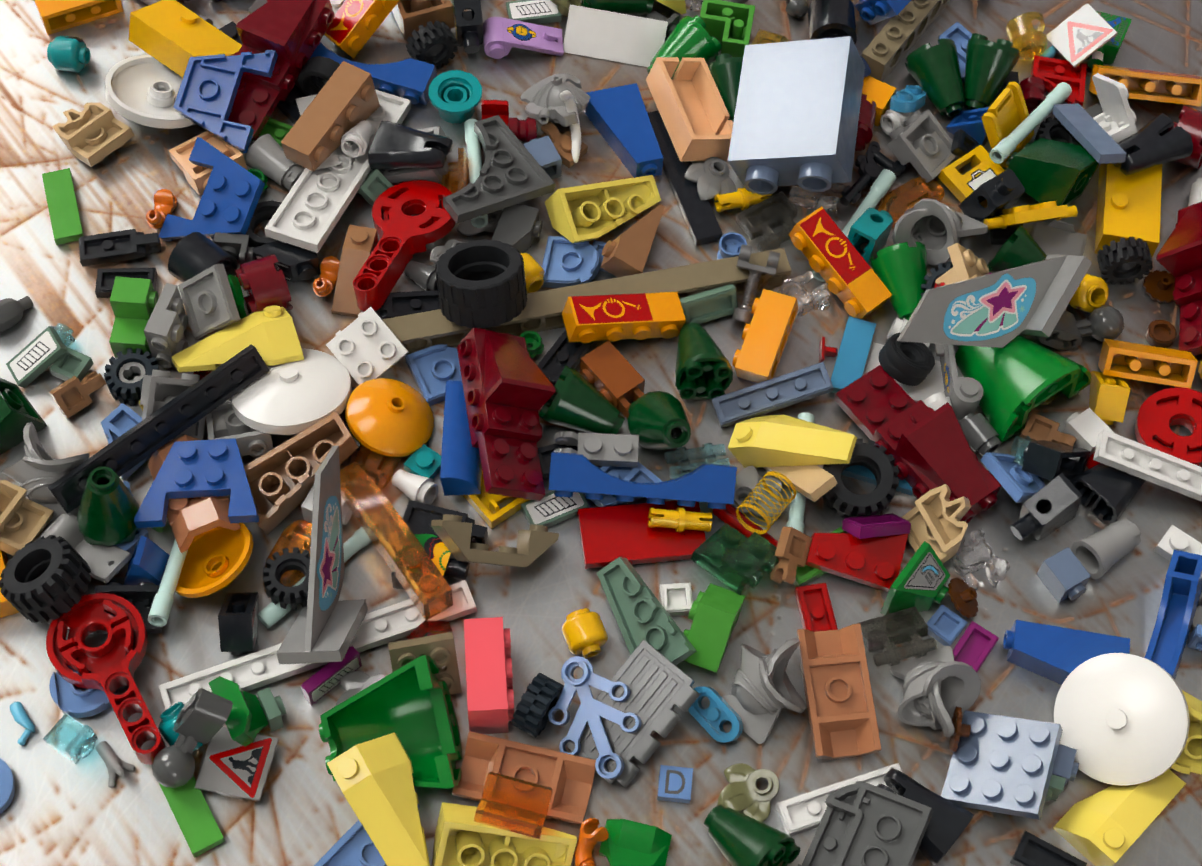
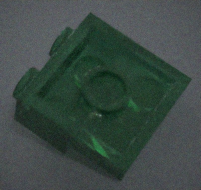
[691,523,780,595]

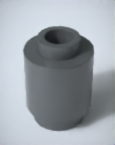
[959,412,1002,457]

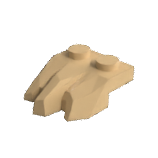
[52,103,134,167]
[0,480,54,556]
[901,484,971,564]

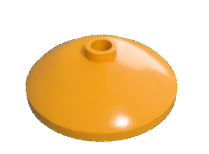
[345,378,434,457]
[175,523,253,598]

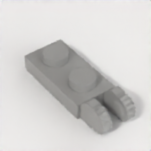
[553,431,639,467]

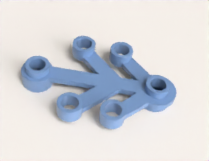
[548,656,641,779]

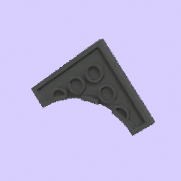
[443,115,555,224]

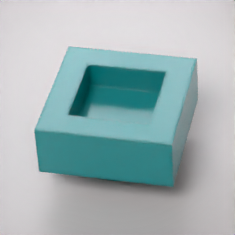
[403,444,441,479]

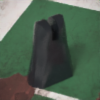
[1112,113,1193,176]
[368,121,453,171]
[1070,463,1146,524]
[877,767,974,866]

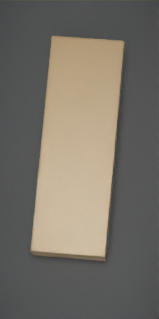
[764,465,838,502]

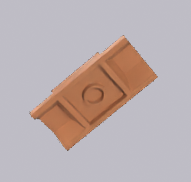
[148,435,241,553]
[797,623,882,760]
[452,731,596,825]

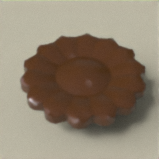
[1143,270,1175,304]
[948,577,978,619]
[949,706,971,752]

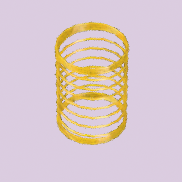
[736,471,796,534]

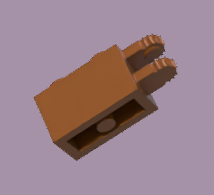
[579,340,645,420]

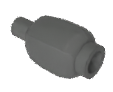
[0,296,33,333]

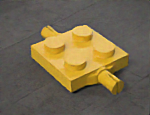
[983,201,1078,230]

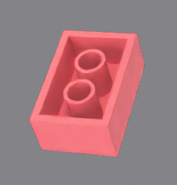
[464,617,514,734]

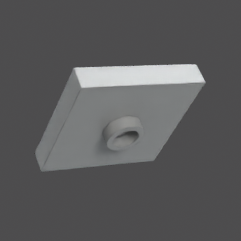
[178,264,240,340]

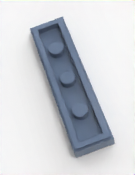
[1052,103,1127,164]
[712,362,833,428]

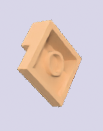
[169,131,248,196]

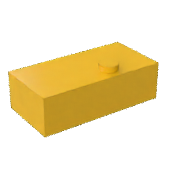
[129,0,242,78]
[1094,163,1162,258]

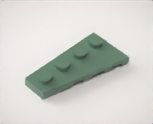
[597,557,697,665]

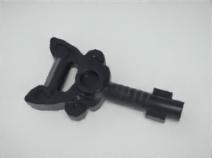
[840,141,907,206]

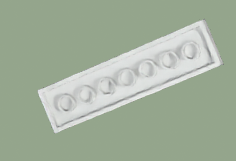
[265,89,411,253]

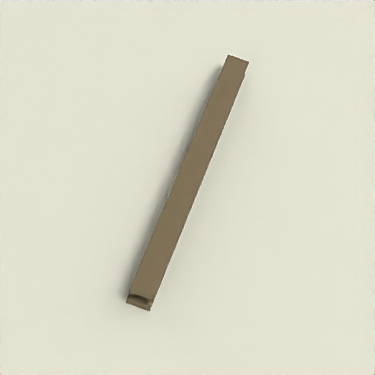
[382,248,792,355]

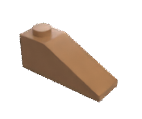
[600,204,665,277]
[331,225,379,318]

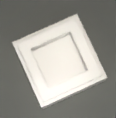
[659,582,693,617]

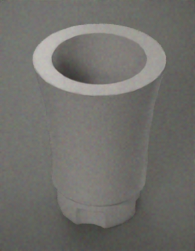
[245,134,304,190]
[1071,518,1141,579]

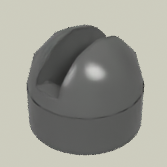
[786,0,808,18]

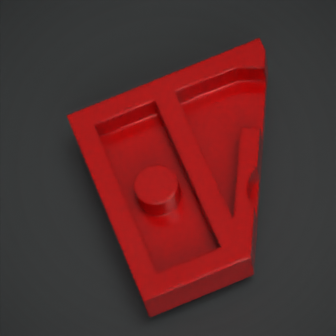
[1031,55,1087,106]

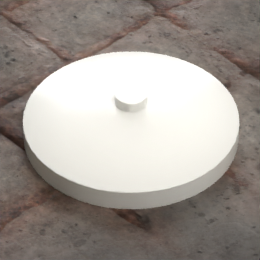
[105,54,196,129]
[231,348,352,435]
[1054,653,1190,786]

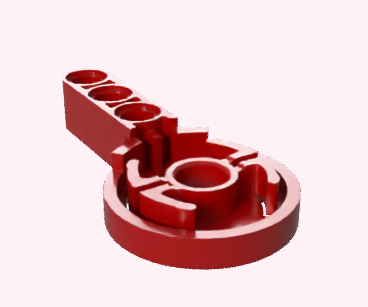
[353,180,456,312]
[1135,387,1202,467]
[46,593,166,765]

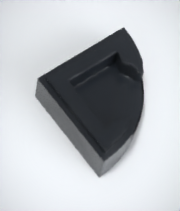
[951,129,980,157]

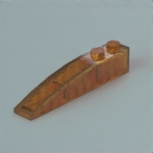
[340,461,453,621]

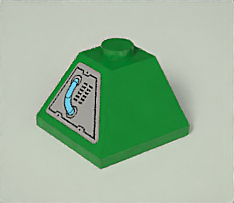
[880,541,950,616]

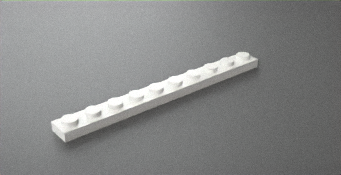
[158,580,477,709]

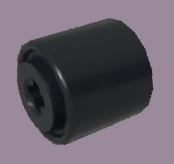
[808,0,857,44]
[168,232,238,283]

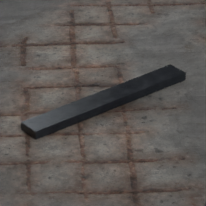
[48,344,269,514]

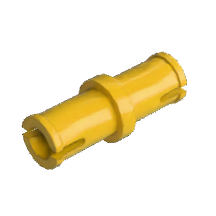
[714,187,772,212]
[648,507,712,532]

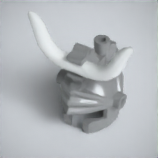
[520,73,591,163]

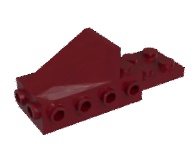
[228,0,335,141]
[1156,202,1202,356]
[457,327,555,501]
[834,365,1001,524]

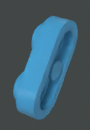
[890,85,926,113]
[688,686,743,743]

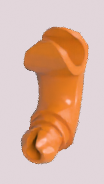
[146,189,178,229]
[313,256,340,297]
[575,818,609,866]

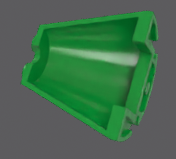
[955,335,1091,443]
[319,655,462,789]

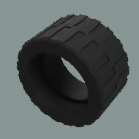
[435,239,527,329]

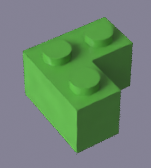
[700,0,755,57]
[109,276,159,358]
[683,583,746,673]

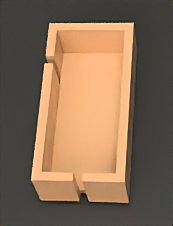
[646,57,733,162]

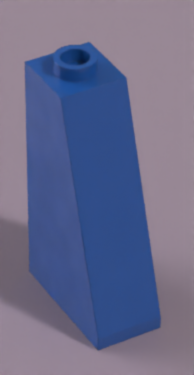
[584,83,663,178]
[1003,620,1130,685]

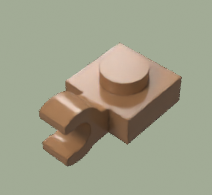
[540,122,588,168]
[49,371,107,418]
[1019,412,1077,447]
[770,527,812,585]

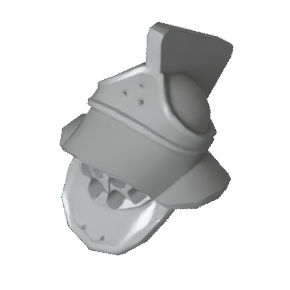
[892,199,988,265]
[1,422,89,522]
[721,638,807,744]
[890,646,981,737]

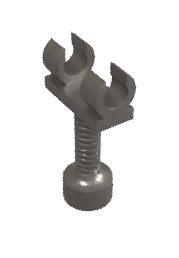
[732,244,780,324]

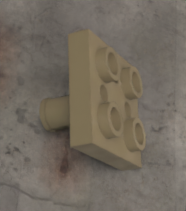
[388,632,462,695]

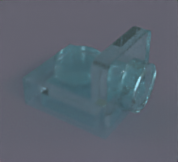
[43,713,98,764]

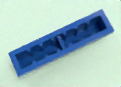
[440,381,482,496]

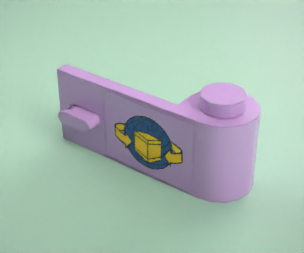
[483,17,564,59]

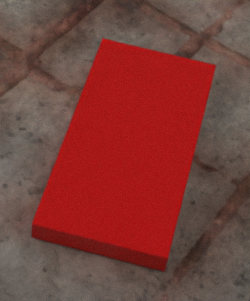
[577,500,708,569]

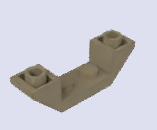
[431,514,559,567]

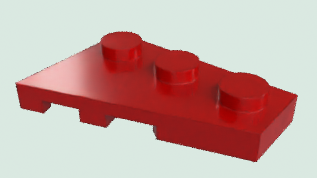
[805,533,908,592]

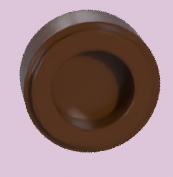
[1145,319,1177,348]

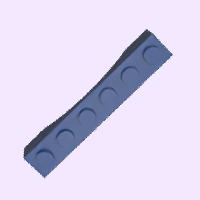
[310,42,437,106]
[548,452,737,509]
[1144,550,1202,680]

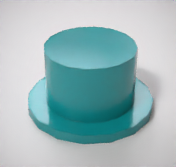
[429,70,482,124]

